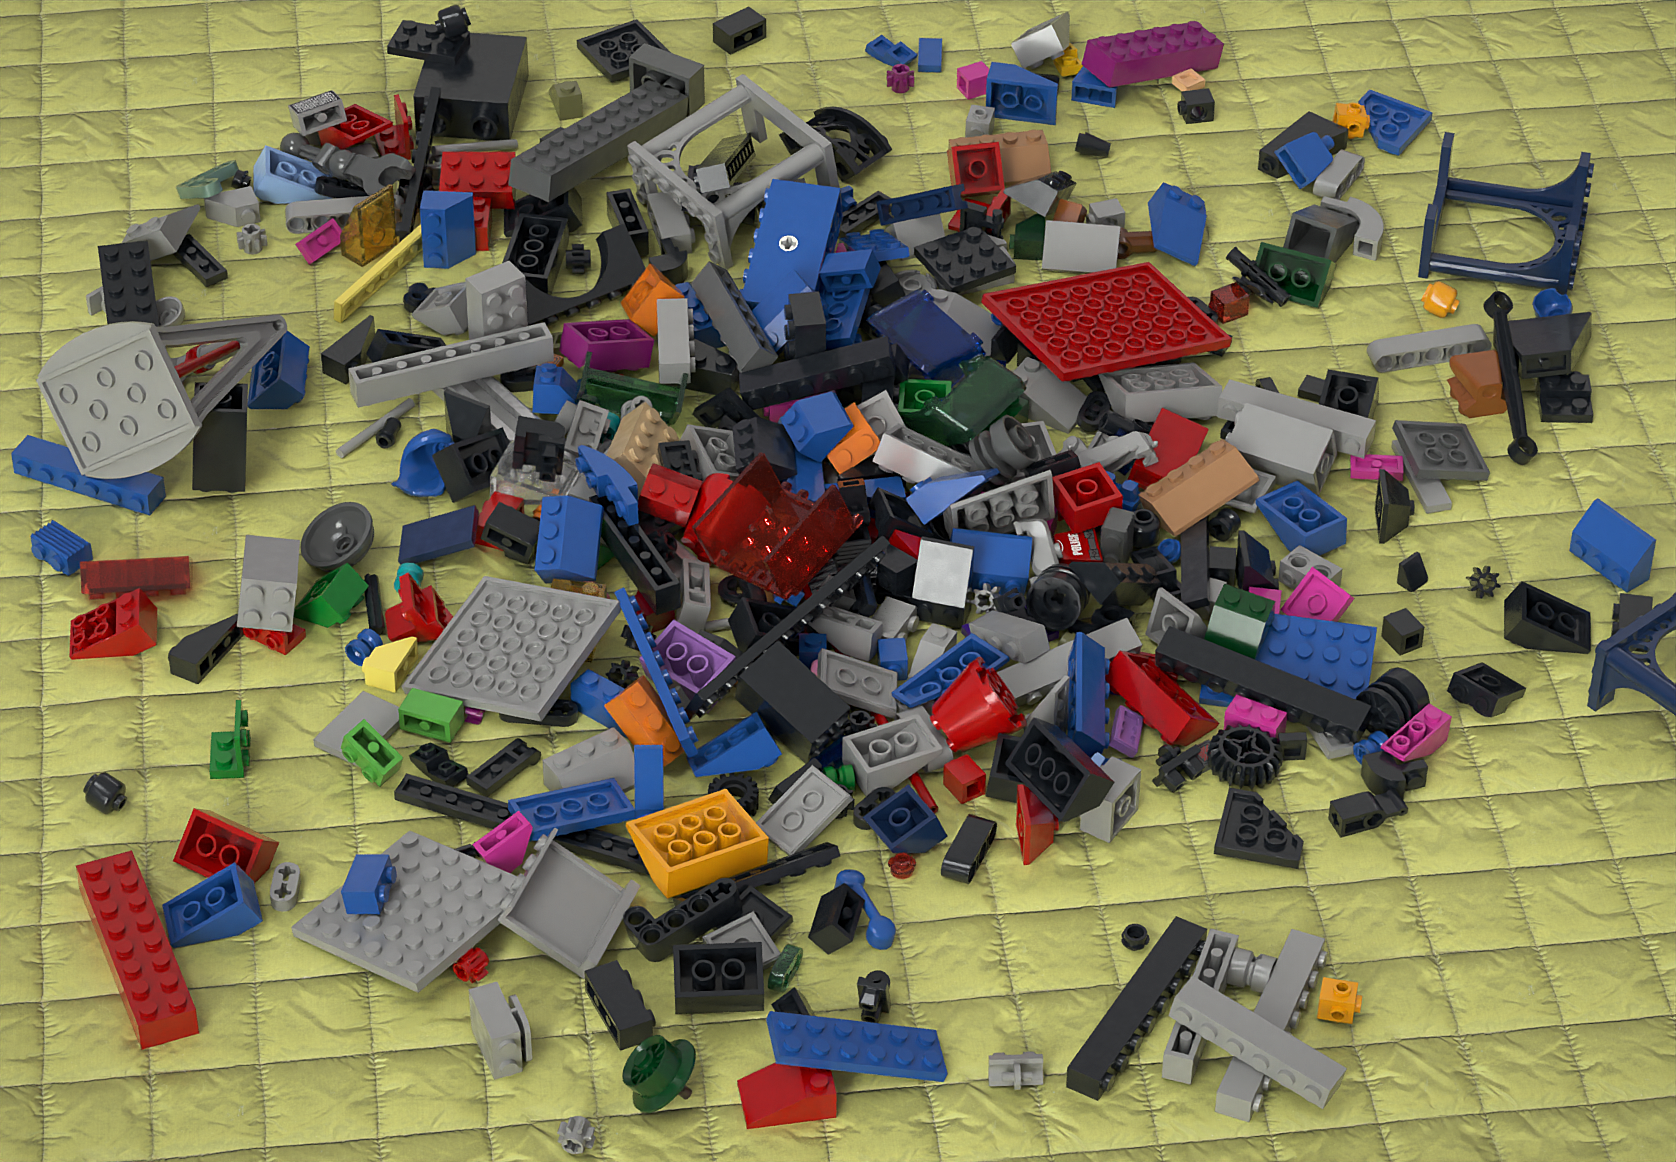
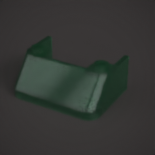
[574,351,688,427]
[901,354,1027,446]

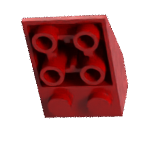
[69,588,157,660]

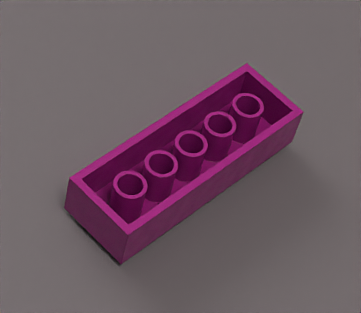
[1082,21,1224,88]

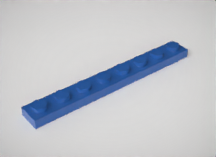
[614,587,699,758]

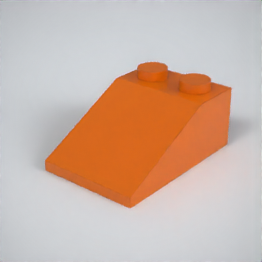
[620,263,684,337]

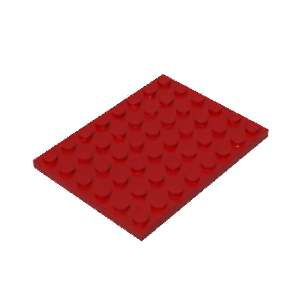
[981,262,1232,382]

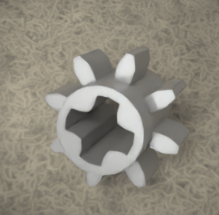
[237,224,267,255]
[970,583,1001,614]
[557,1116,596,1154]

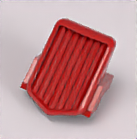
[385,572,453,642]

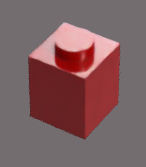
[943,754,986,804]

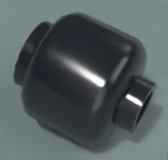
[434,4,471,39]
[1133,509,1160,549]
[83,772,127,814]

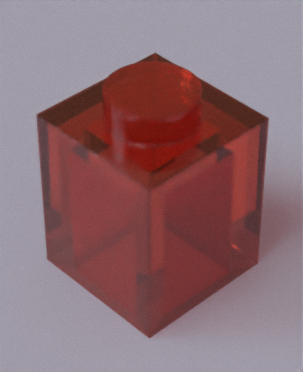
[1209,282,1250,324]

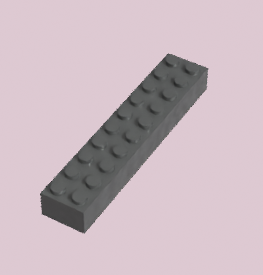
[509,81,688,202]

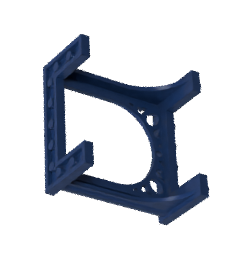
[1418,132,1594,295]
[1587,592,1676,716]

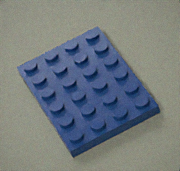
[1199,614,1377,707]

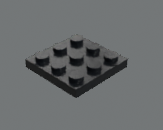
[577,19,671,83]
[914,225,1016,294]

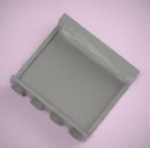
[497,828,640,979]

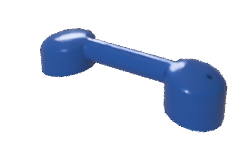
[834,869,896,950]

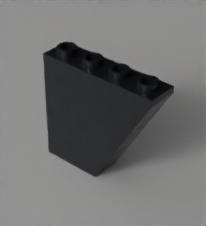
[1493,312,1592,379]

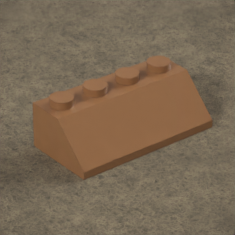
[948,129,1051,186]
[1138,439,1260,537]

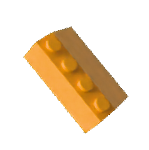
[626,789,769,899]

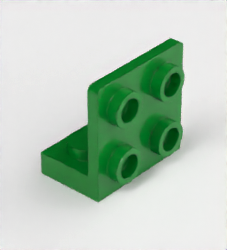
[209,700,251,779]

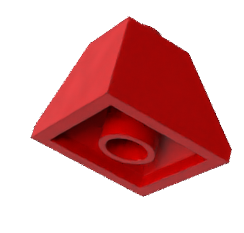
[1015,784,1059,865]

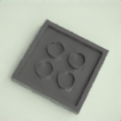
[1392,420,1490,481]

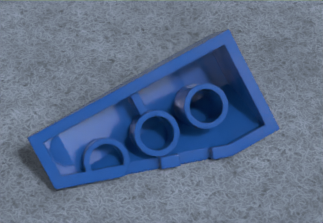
[891,633,1010,708]

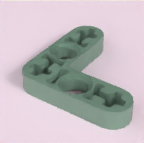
[176,160,239,199]

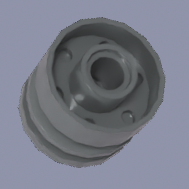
[968,415,1039,486]

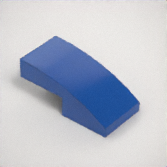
[865,35,918,66]

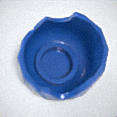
[1532,288,1573,318]

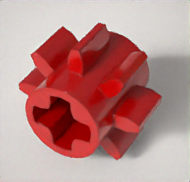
[453,947,489,983]

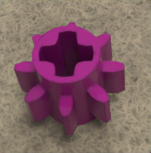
[887,64,915,93]

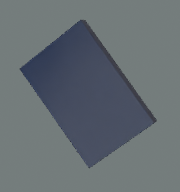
[398,505,479,565]

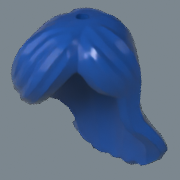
[392,429,454,497]

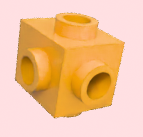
[1332,102,1370,139]
[1317,977,1363,1024]

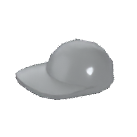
[156,296,185,327]

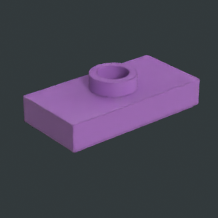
[1109,705,1143,758]

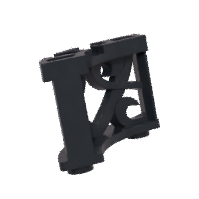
[779,106,892,182]

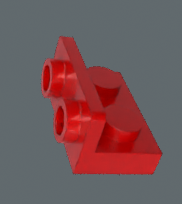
[243,624,306,655]

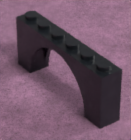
[515,224,646,326]

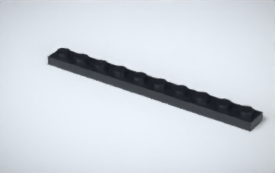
[394,773,650,875]

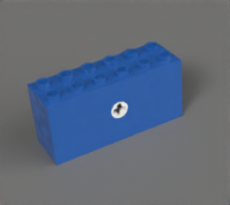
[739,179,843,311]

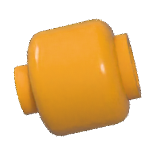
[1421,281,1460,318]

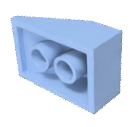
[253,145,332,204]

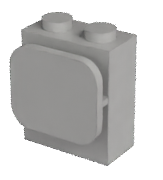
[469,982,532,1080]

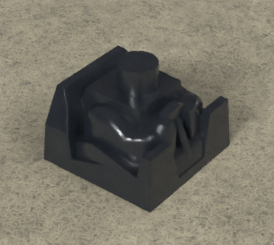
[868,487,933,541]

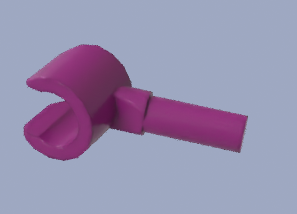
[465,707,486,725]

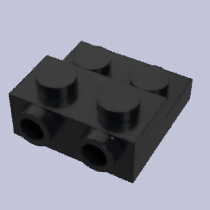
[1536,371,1593,423]
[1447,662,1526,718]

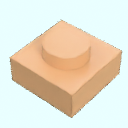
[1172,68,1205,91]

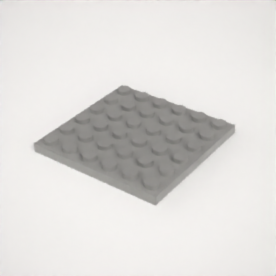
[402,576,622,721]
[291,831,517,993]

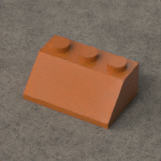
[604,675,684,767]

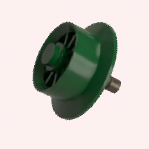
[622,1035,696,1113]

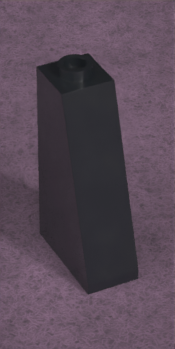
[1258,111,1348,179]

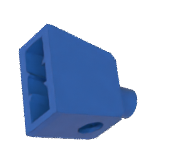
[1071,66,1118,108]
[1274,132,1334,189]

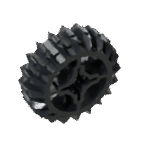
[1207,723,1283,790]

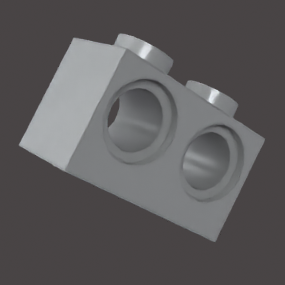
[1278,545,1342,590]

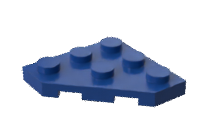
[1358,89,1433,156]

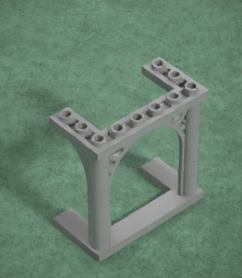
[627,74,840,270]

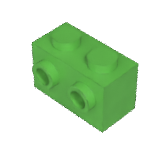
[398,688,464,743]
[341,719,403,787]

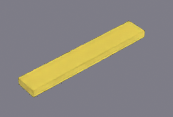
[334,224,423,323]

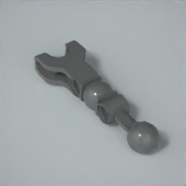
[280,133,416,208]

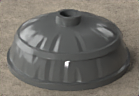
[301,502,374,572]

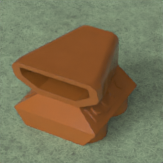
[1447,350,1507,418]

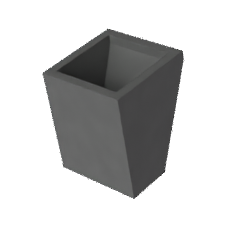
[1283,204,1358,263]

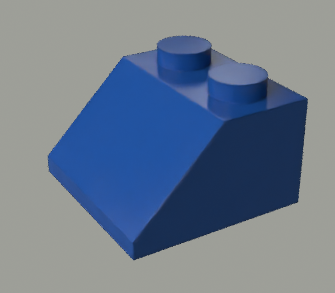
[532,363,587,414]
[780,391,854,463]

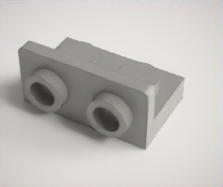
[565,400,611,456]

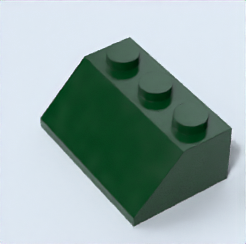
[1250,242,1336,309]

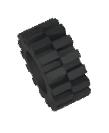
[708,772,759,817]

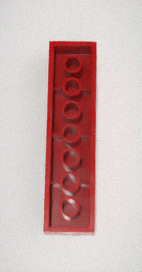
[76,850,199,1050]

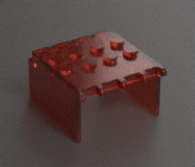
[692,452,863,600]

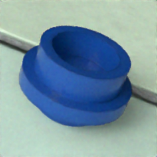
[1157,538,1181,564]

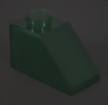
[1009,213,1046,261]

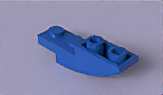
[575,445,639,526]

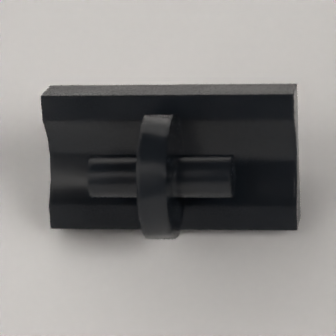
[992,587,1036,623]
[1152,744,1205,793]
[857,970,891,1023]

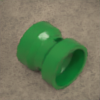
[823,764,855,792]

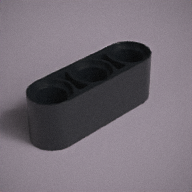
[941,814,997,884]

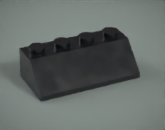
[1005,717,1114,822]

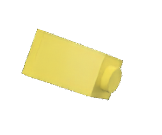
[362,637,418,693]

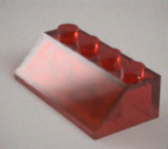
[80,556,193,600]

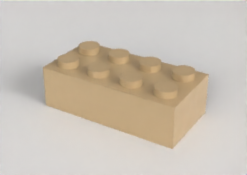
[606,402,679,499]

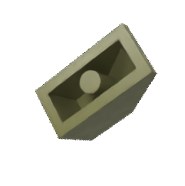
[549,81,583,121]

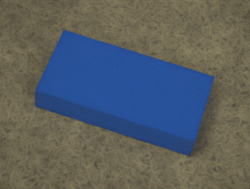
[918,38,942,73]

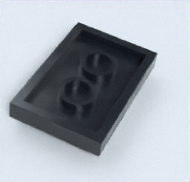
[387,20,470,65]

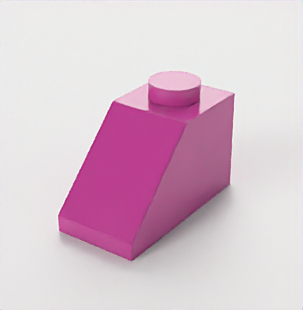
[472,811,533,873]

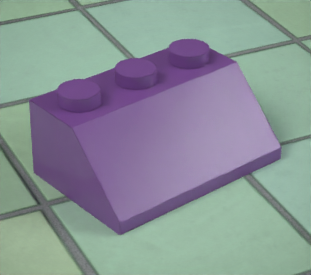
[639,620,736,714]

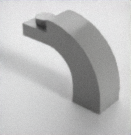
[1320,196,1384,261]

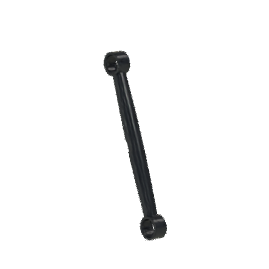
[1483,291,1538,465]

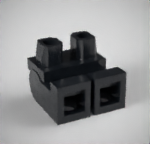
[512,416,566,482]

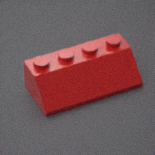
[1105,650,1220,747]

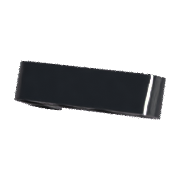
[623,878,741,962]

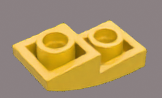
[1052,42,1083,76]

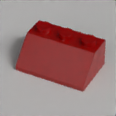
[173,808,280,884]

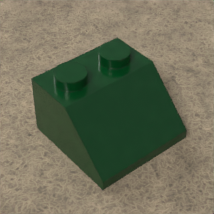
[1204,584,1276,660]

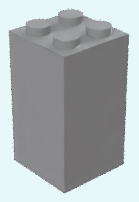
[1225,403,1337,496]
[237,535,300,632]

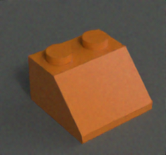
[827,402,881,475]

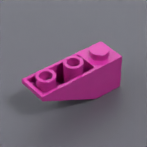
[1381,704,1452,762]

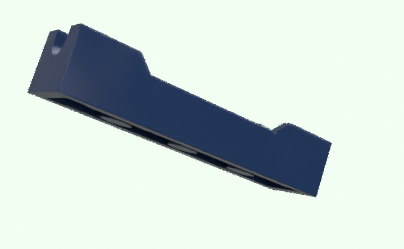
[876,184,968,226]

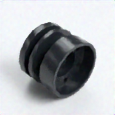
[1026,563,1091,631]
[1356,667,1430,738]

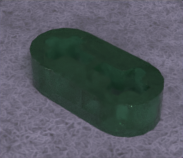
[768,944,803,993]

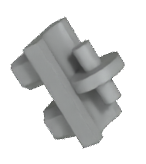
[988,1052,1043,1090]

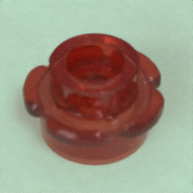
[888,853,916,879]

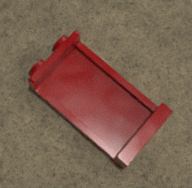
[1127,408,1209,490]

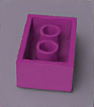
[559,319,654,374]

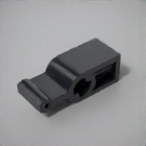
[1328,789,1408,838]

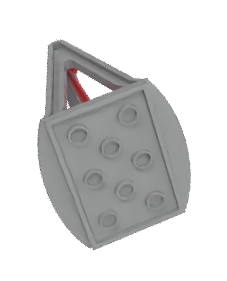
[36,315,287,479]

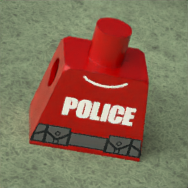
[1053,528,1103,564]

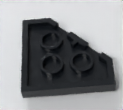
[1214,787,1304,869]

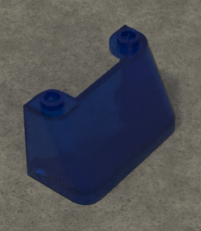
[866,289,986,387]

